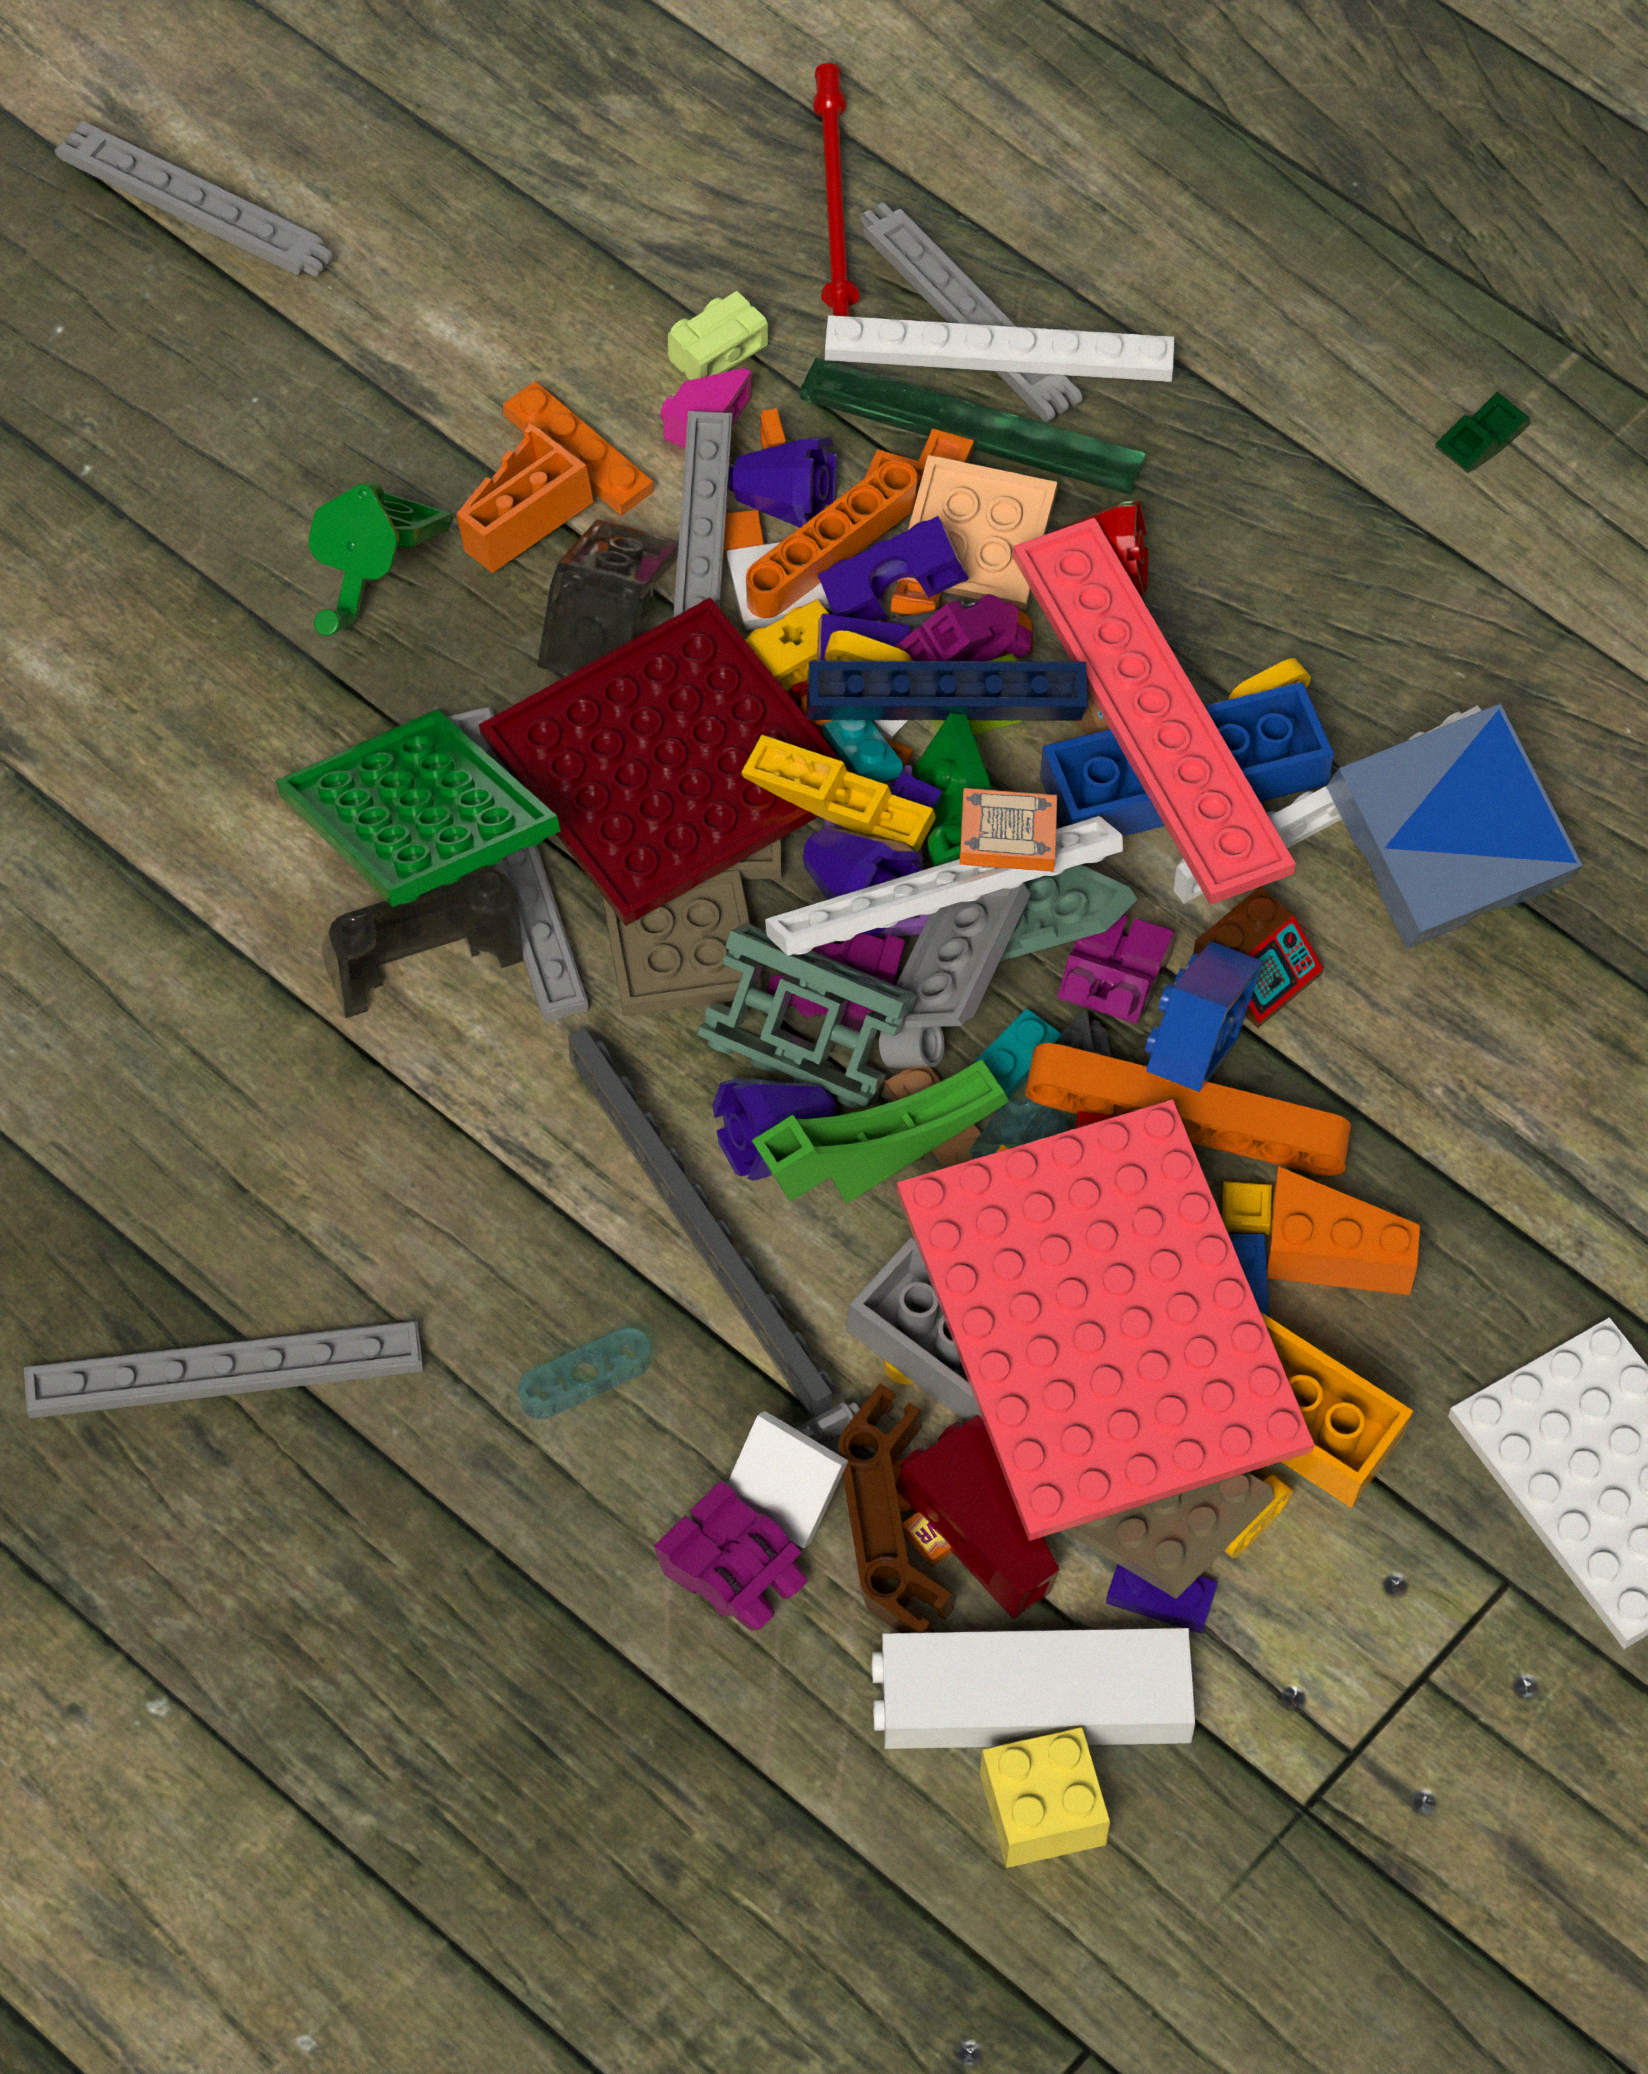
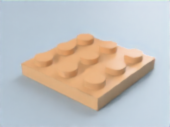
[897,455,1058,610]

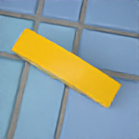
[741,735,936,853]

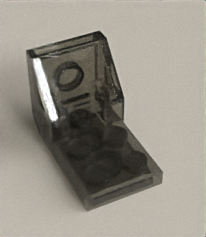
[537,519,679,675]

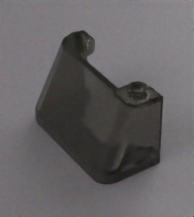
[321,870,523,1018]

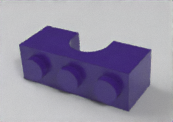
[817,516,969,621]

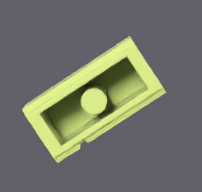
[668,291,768,380]

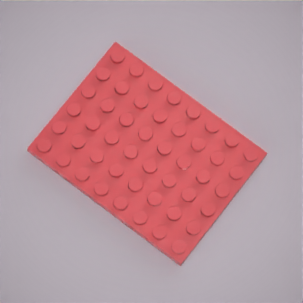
[896,1100,1314,1541]

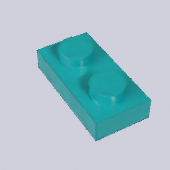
[823,720,902,783]
[970,1008,1062,1099]

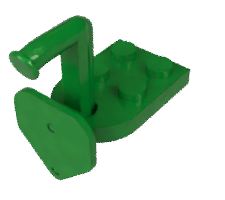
[308,481,452,636]
[912,713,992,867]

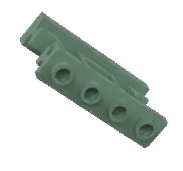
[697,923,917,1108]

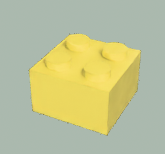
[980,1727,1110,1868]

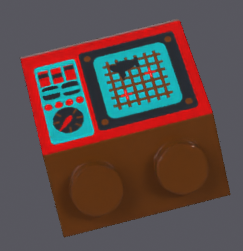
[1193,887,1323,1028]

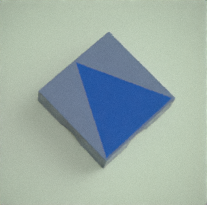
[1326,703,1583,949]

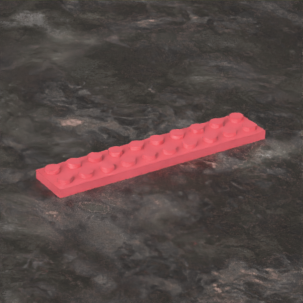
[1012,518,1296,905]

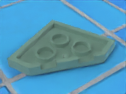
[1000,864,1137,961]

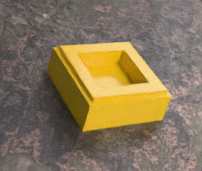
[1221,1181,1272,1235]

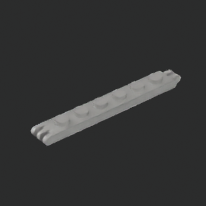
[55,121,333,276]
[860,202,1083,422]

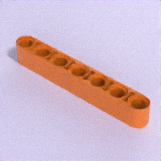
[1026,1043,1351,1176]

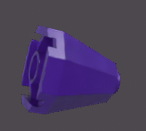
[728,436,838,528]
[803,827,920,934]
[712,1078,836,1181]

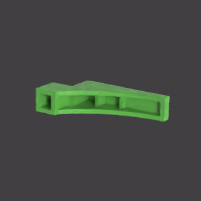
[752,1059,1009,1204]

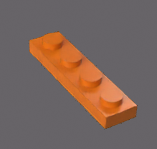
[503,381,654,516]

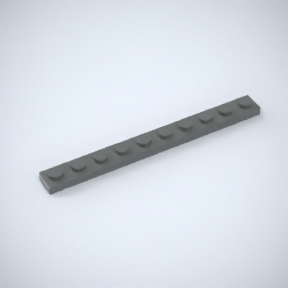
[568,1028,835,1419]

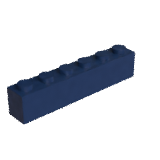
[806,661,1087,721]

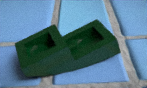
[1435,392,1530,473]

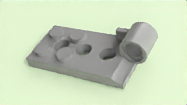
[879,883,1030,1068]

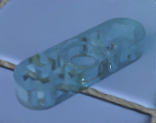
[518,1328,651,1419]

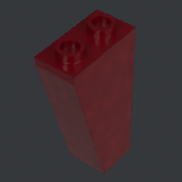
[896,1415,1059,1620]

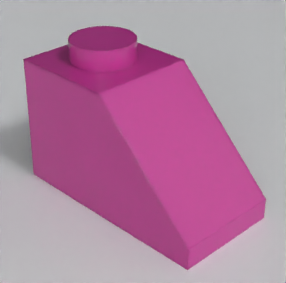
[660,368,751,448]

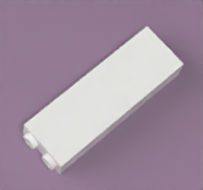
[872,1628,1195,1749]

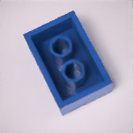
[1145,941,1263,1092]

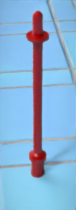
[813,63,859,317]

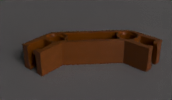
[839,1383,953,1633]

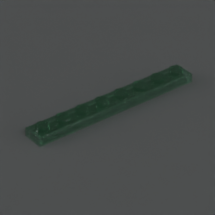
[800,357,1145,495]

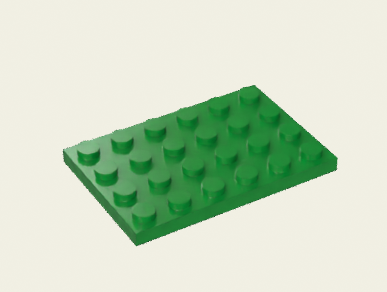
[275,709,561,907]

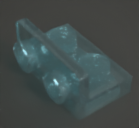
[970,1100,1068,1160]

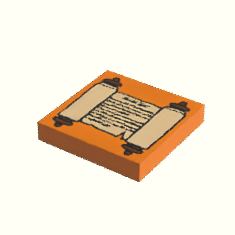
[959,788,1057,872]

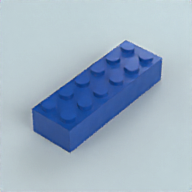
[1040,682,1334,837]

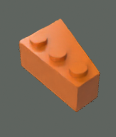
[456,423,594,573]
[1266,1166,1420,1295]

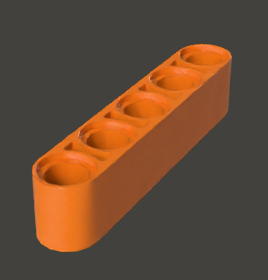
[746,459,917,619]

